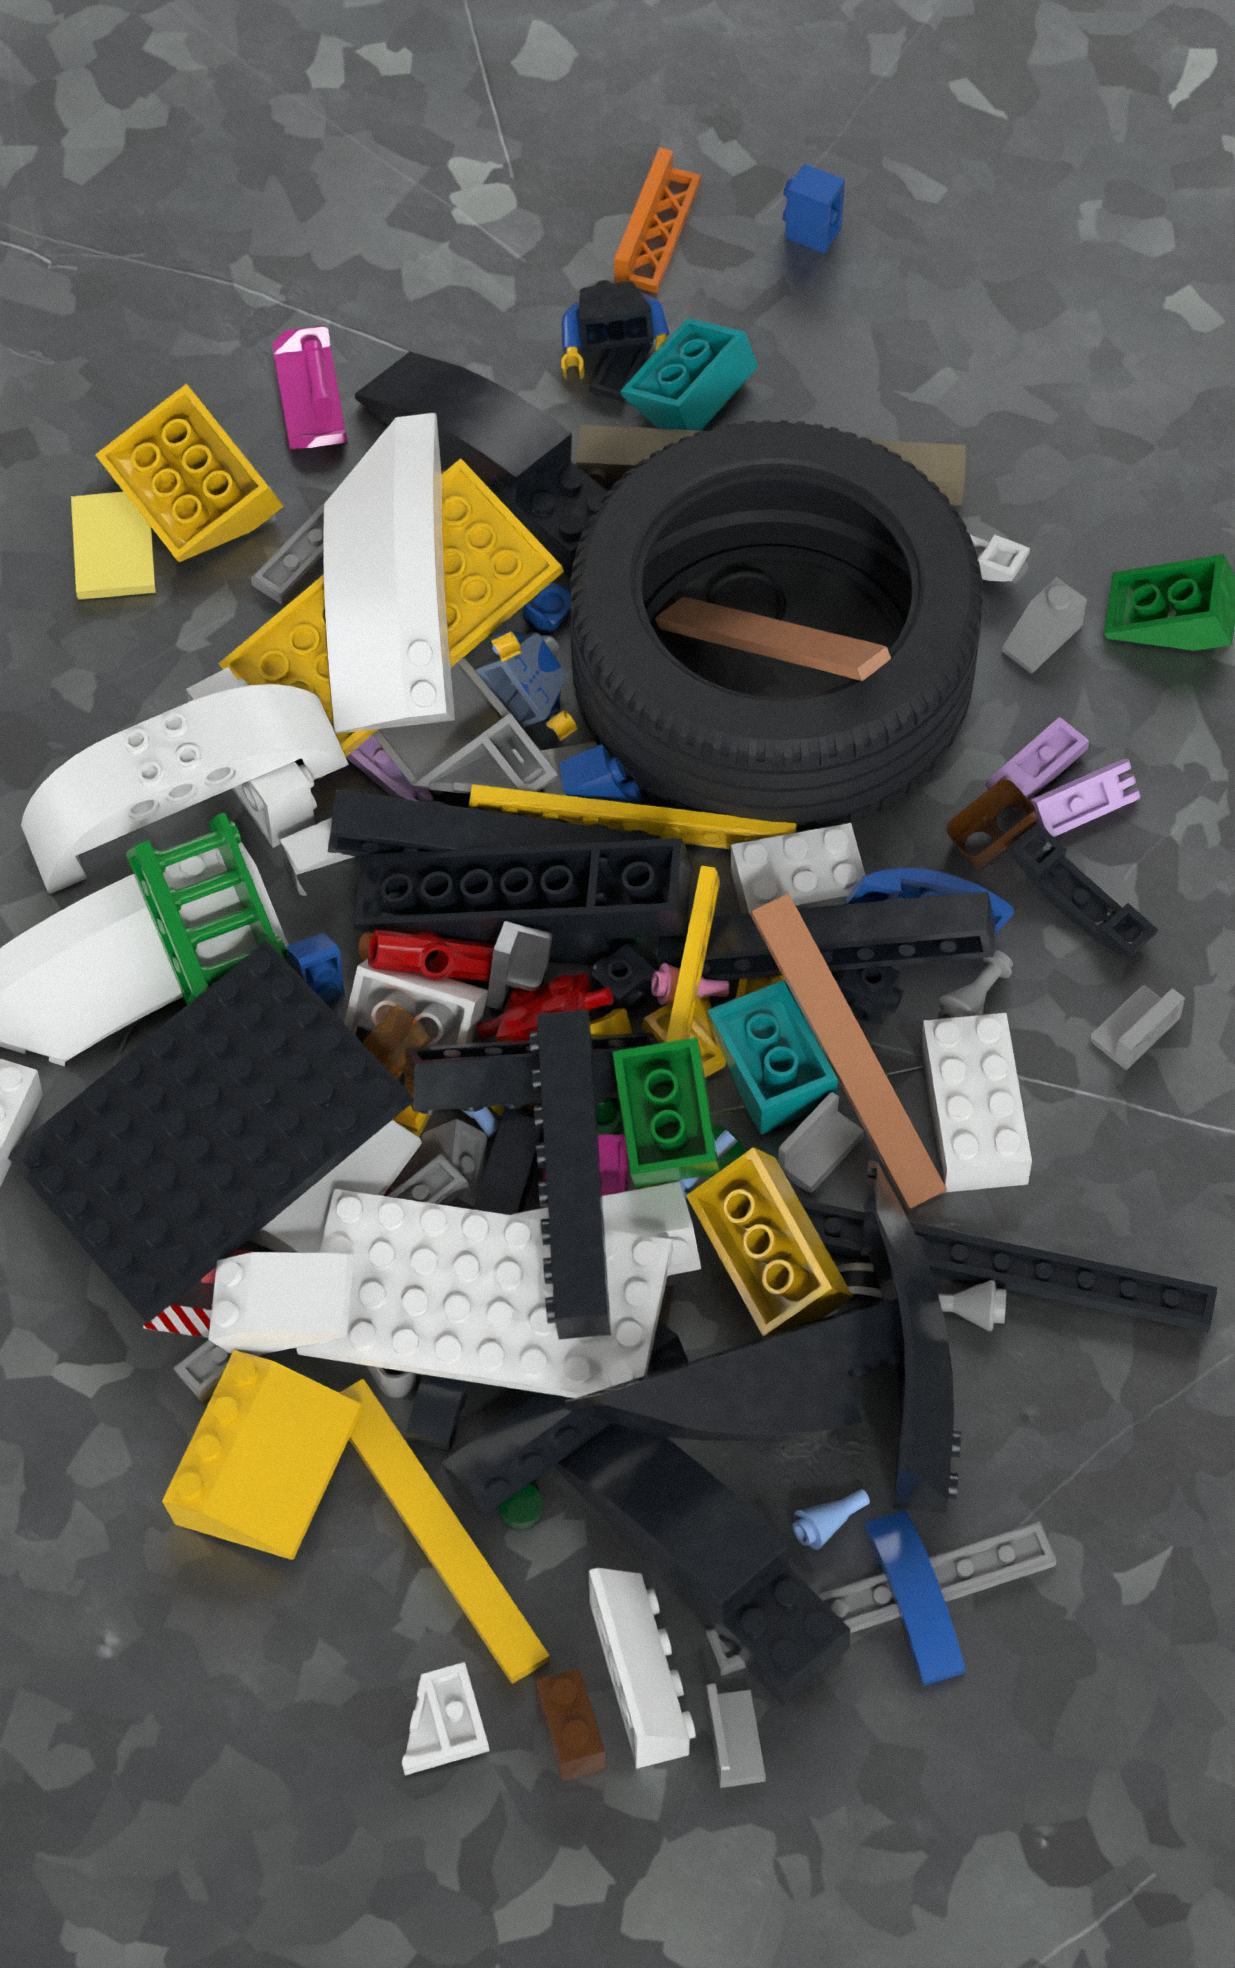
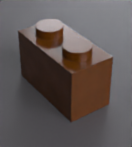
[536,1668,605,1782]

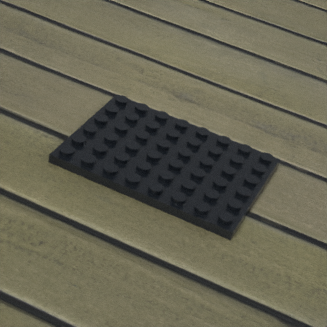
[8,940,414,1324]

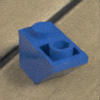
[558,744,643,804]
[286,932,345,1003]

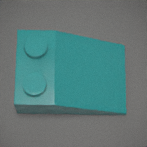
[707,980,838,1135]

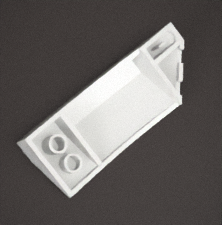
[323,413,455,734]
[0,842,289,1066]

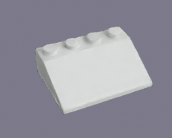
[249,1120,422,1253]

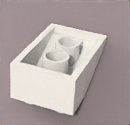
[208,1252,354,1356]

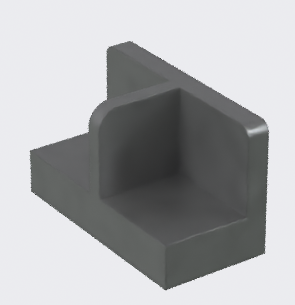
[486,921,552,1010]

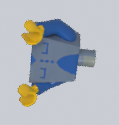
[475,631,578,741]

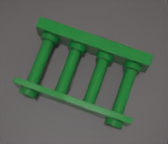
[125,812,287,1005]

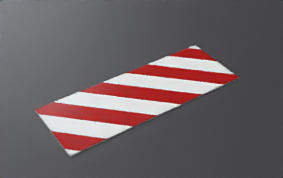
[143,1305,212,1338]

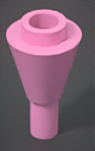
[651,963,729,1005]

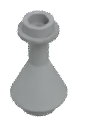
[938,950,1013,1019]
[938,1280,1006,1331]

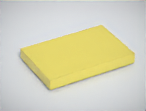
[71,492,156,600]

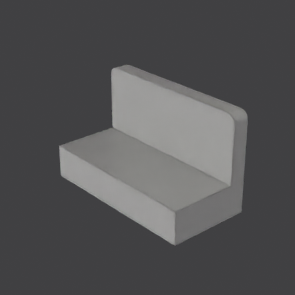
[1090,985,1185,1070]
[778,1092,864,1195]
[418,1119,487,1209]
[706,1683,766,1788]

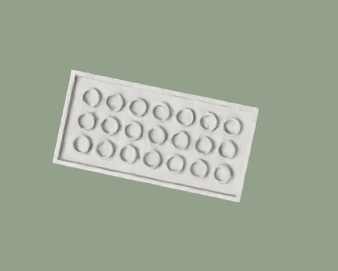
[296,1189,673,1398]

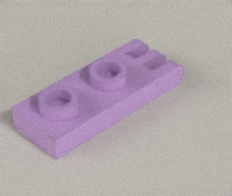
[985,717,1089,811]
[346,730,444,802]
[1030,759,1141,837]

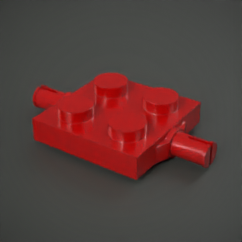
[477,973,614,1042]

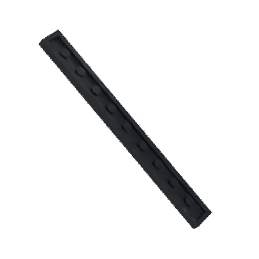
[798,1198,1218,1333]

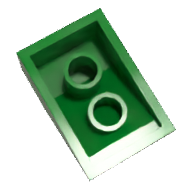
[1104,554,1235,651]

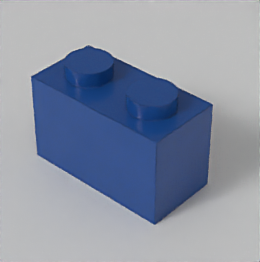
[782,163,845,254]

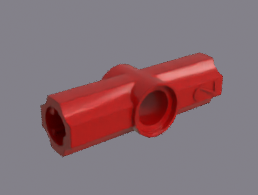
[367,930,495,981]

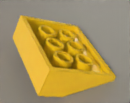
[95,383,283,562]
[162,1350,363,1560]

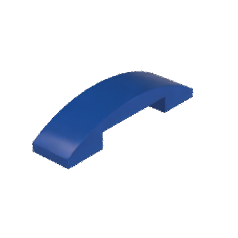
[846,868,1014,935]
[864,1510,965,1686]

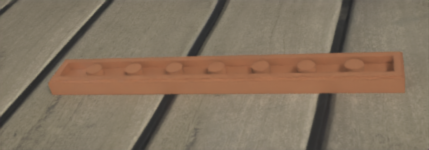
[655,597,891,681]
[750,893,947,1211]

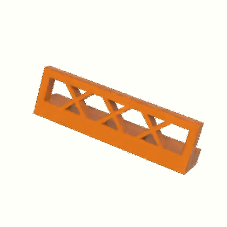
[614,147,701,293]

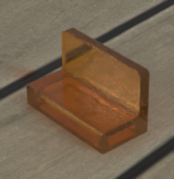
[362,1005,435,1080]

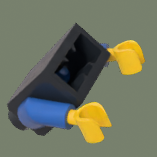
[561,280,670,380]

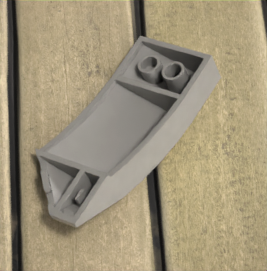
[373,657,559,794]

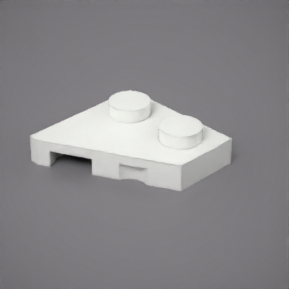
[402,1662,490,1775]

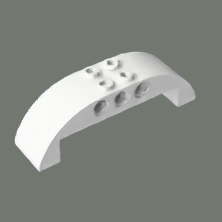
[21,684,349,894]

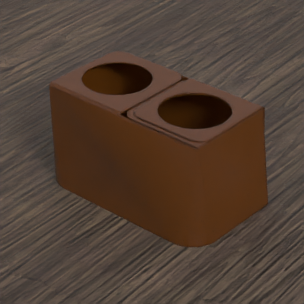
[946,779,1038,871]

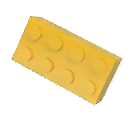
[686,1147,853,1337]

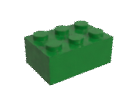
[613,1038,720,1187]

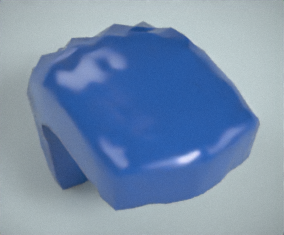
[522,583,571,634]

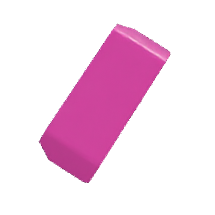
[272,325,347,449]

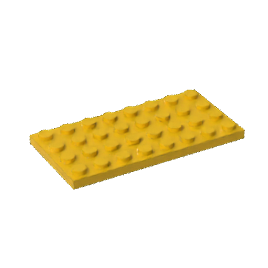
[218,458,564,779]

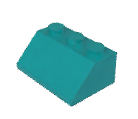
[620,318,758,431]

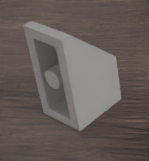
[1001,577,1087,674]

